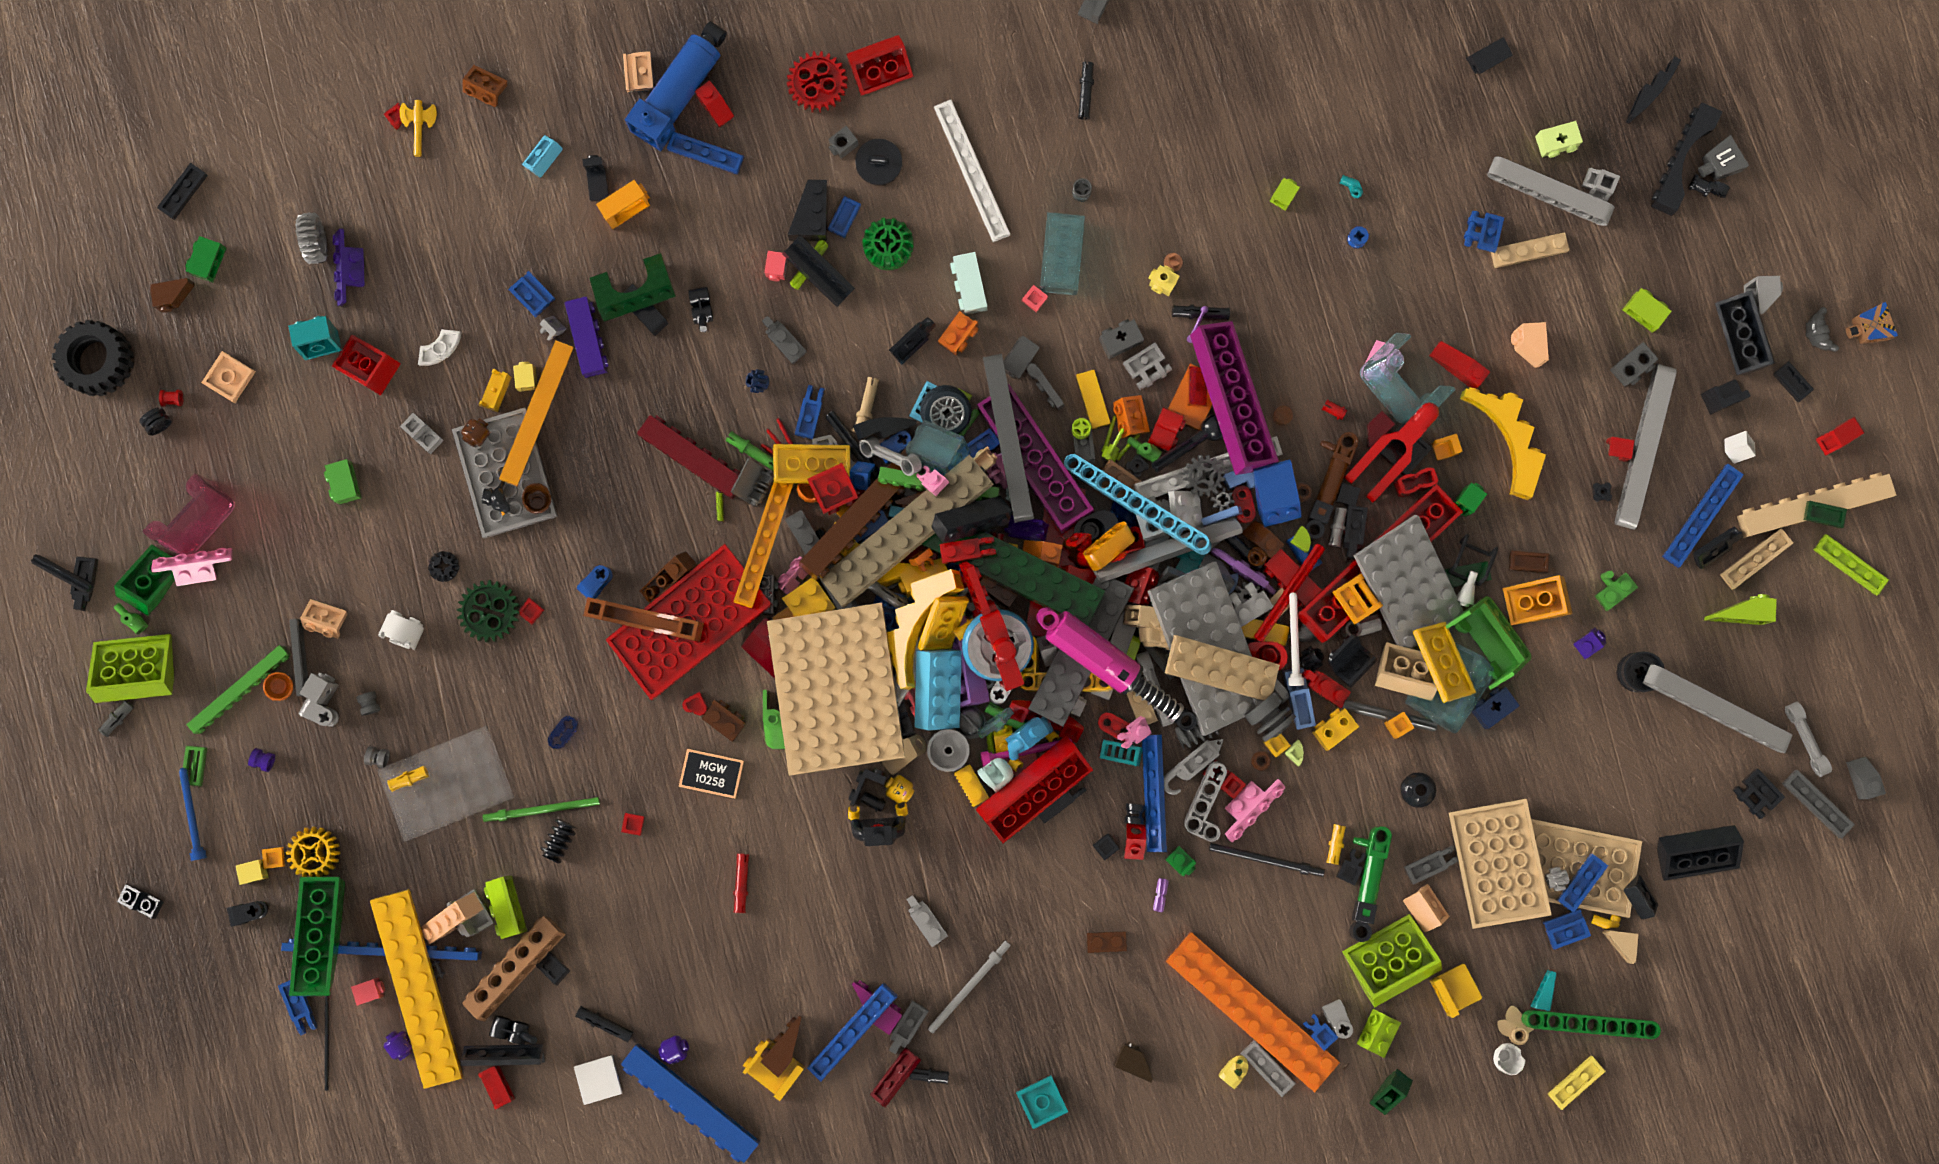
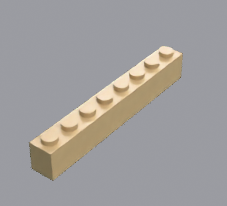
[1737,472,1897,538]

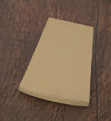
[881,735,927,775]

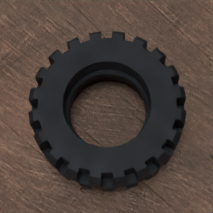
[52,320,134,396]

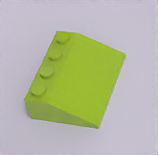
[86,634,174,703]
[1342,914,1442,1008]

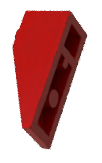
[1429,341,1490,389]

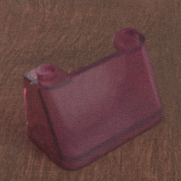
[142,473,235,555]

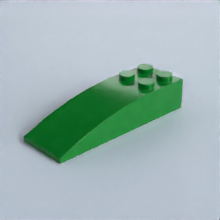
[289,877,345,996]

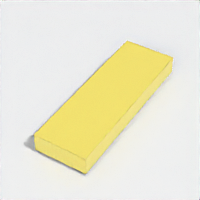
[1548,1056,1606,1110]

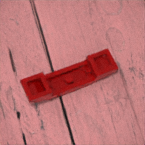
[1005,700,1084,743]

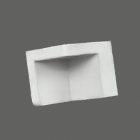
[1724,431,1756,463]

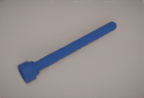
[179,768,207,861]

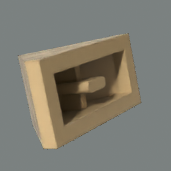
[1602,930,1638,964]

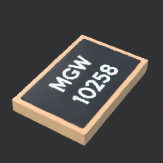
[679,749,744,799]

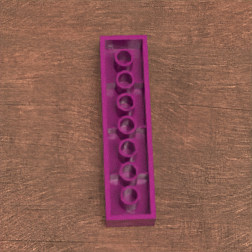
[1190,321,1279,475]
[977,384,1094,534]

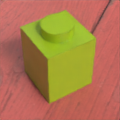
[1270,178,1300,211]

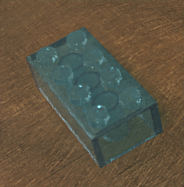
[1040,212,1085,295]

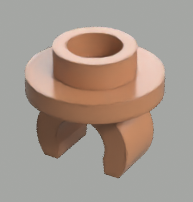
[1164,253,1183,272]

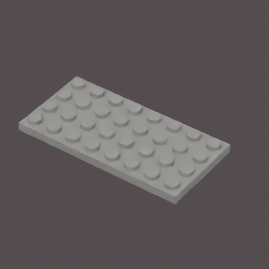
[1147,562,1263,736]

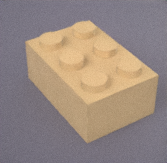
[1375,642,1437,701]

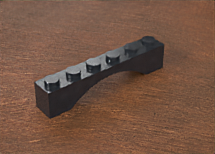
[1651,102,1722,216]

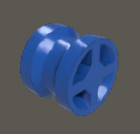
[1347,226,1369,249]

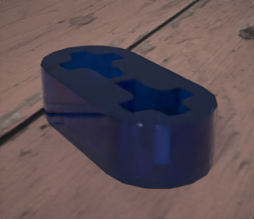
[548,716,578,749]

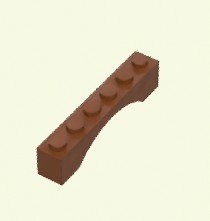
[583,597,704,642]

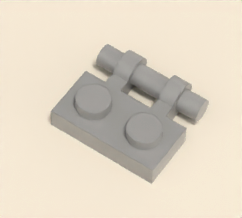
[1123,343,1172,390]

